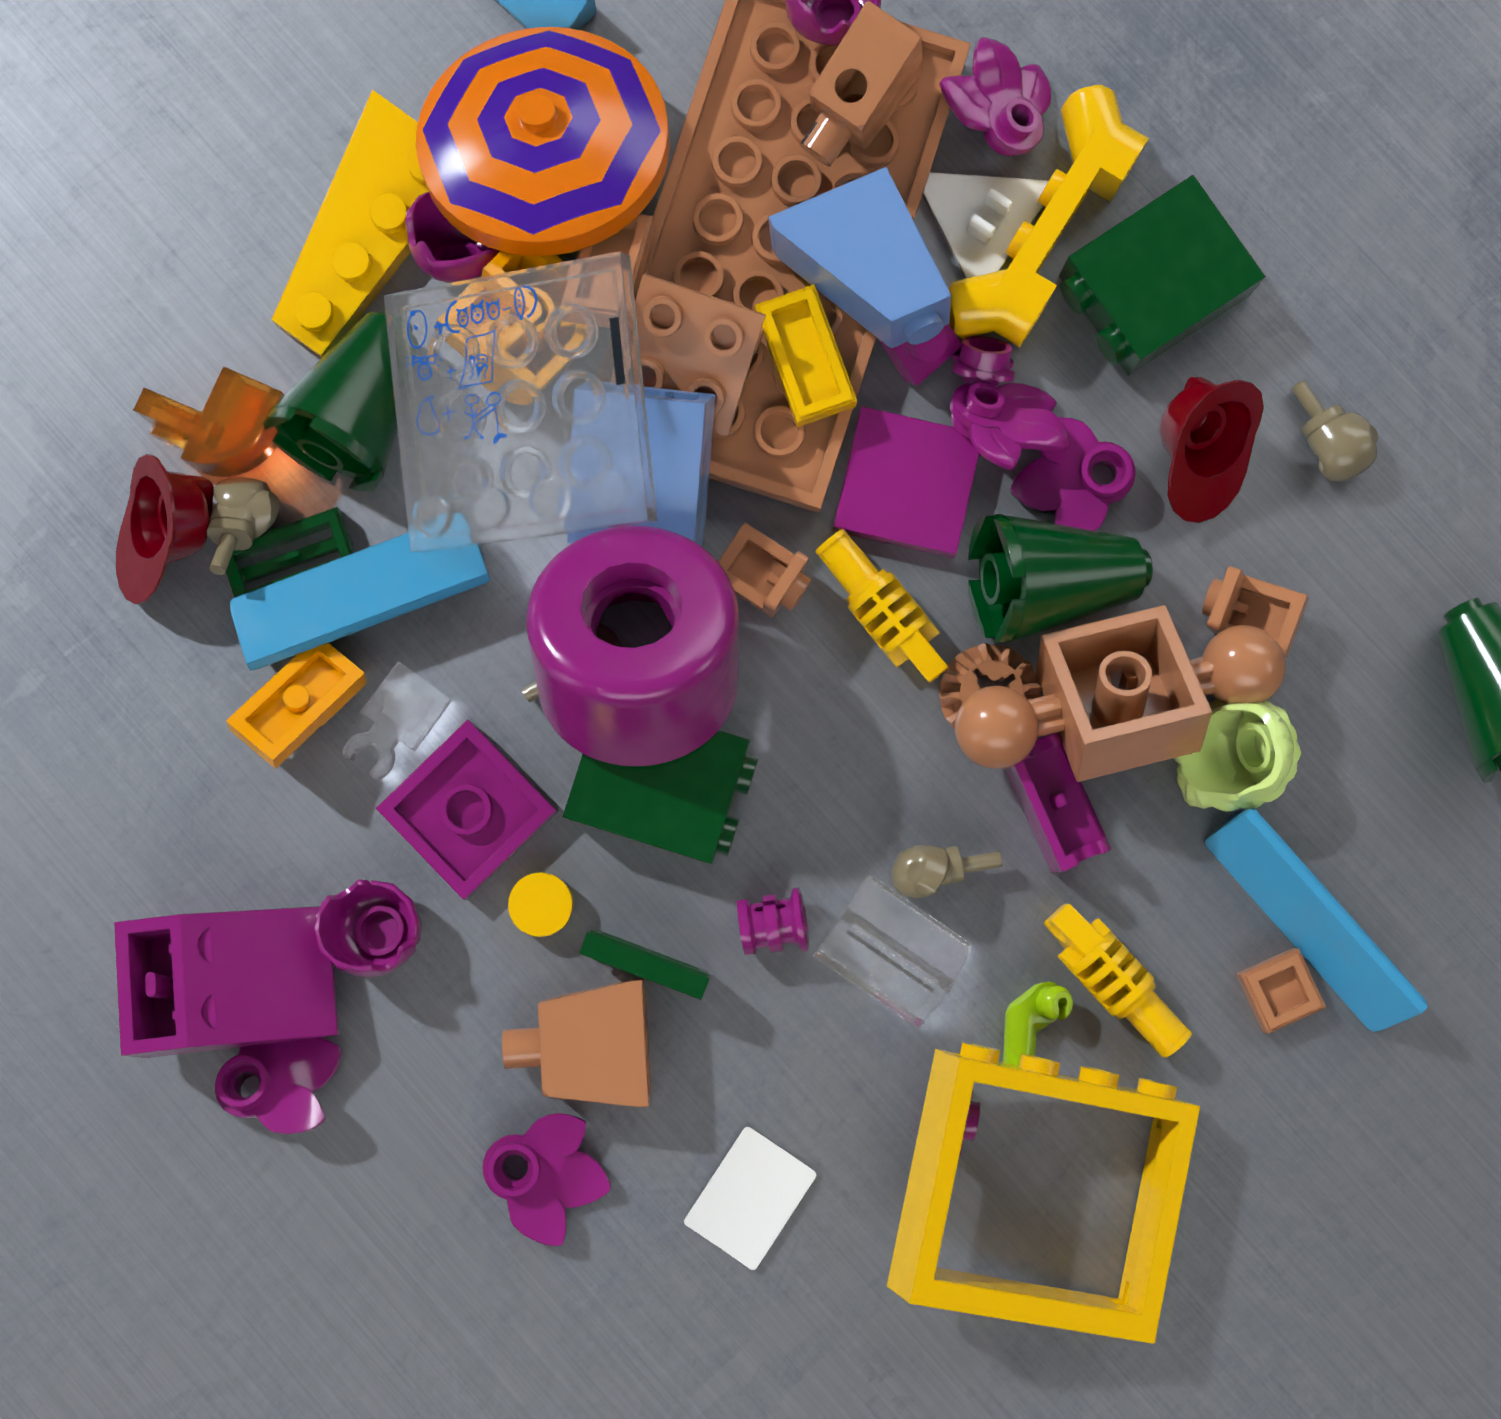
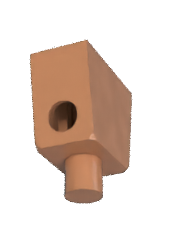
[800,0,923,167]
[502,978,652,1107]

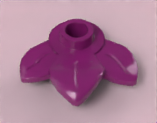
[939,37,1051,156]
[950,382,1069,471]
[1010,417,1136,531]
[215,1038,342,1135]
[482,1113,611,1246]

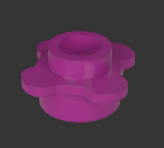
[952,336,1015,386]

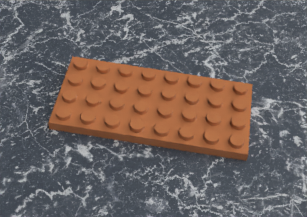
[597,0,971,514]

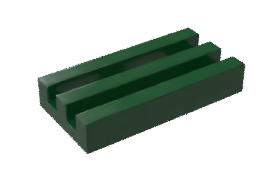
[226,507,354,598]
[579,929,710,1000]

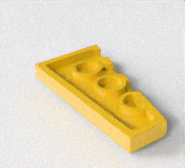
[271,89,428,358]

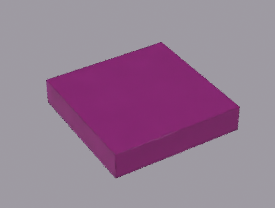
[833,406,979,559]
[375,719,558,900]

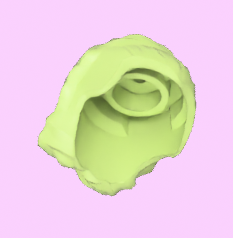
[1174,699,1301,812]

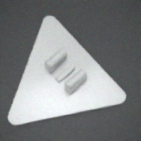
[923,172,1048,279]

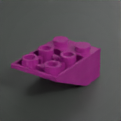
[114,906,339,1058]

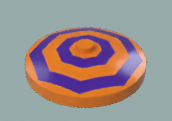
[416,27,670,256]

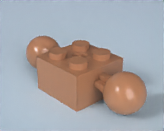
[955,605,1286,782]

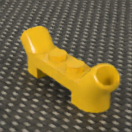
[948,85,1149,348]

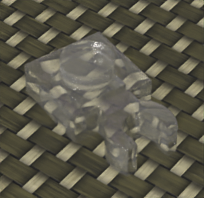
[342,661,453,780]

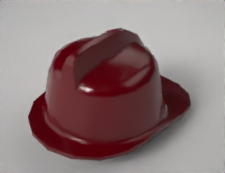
[1159,377,1264,523]
[116,454,214,604]

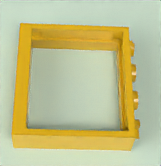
[887,1043,1200,1344]

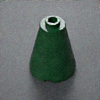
[263,310,421,491]
[968,514,1153,642]
[1438,598,1501,783]

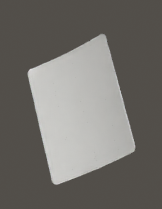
[684,1127,816,1270]

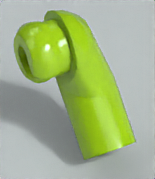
[1003,981,1073,1065]

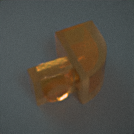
[133,366,284,477]

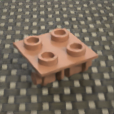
[612,273,766,437]

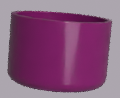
[526,526,739,767]

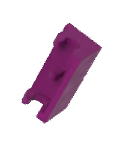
[1004,732,1111,873]

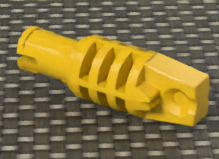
[815,529,949,683]
[1043,904,1192,1058]

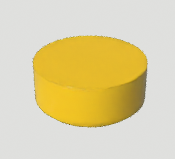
[508,872,574,937]

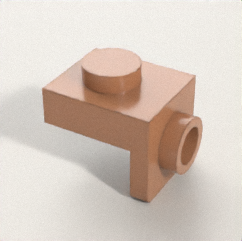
[718,522,812,619]
[1202,566,1309,658]

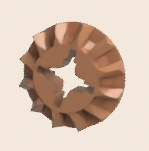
[939,643,1042,730]

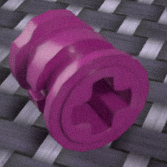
[737,887,809,955]

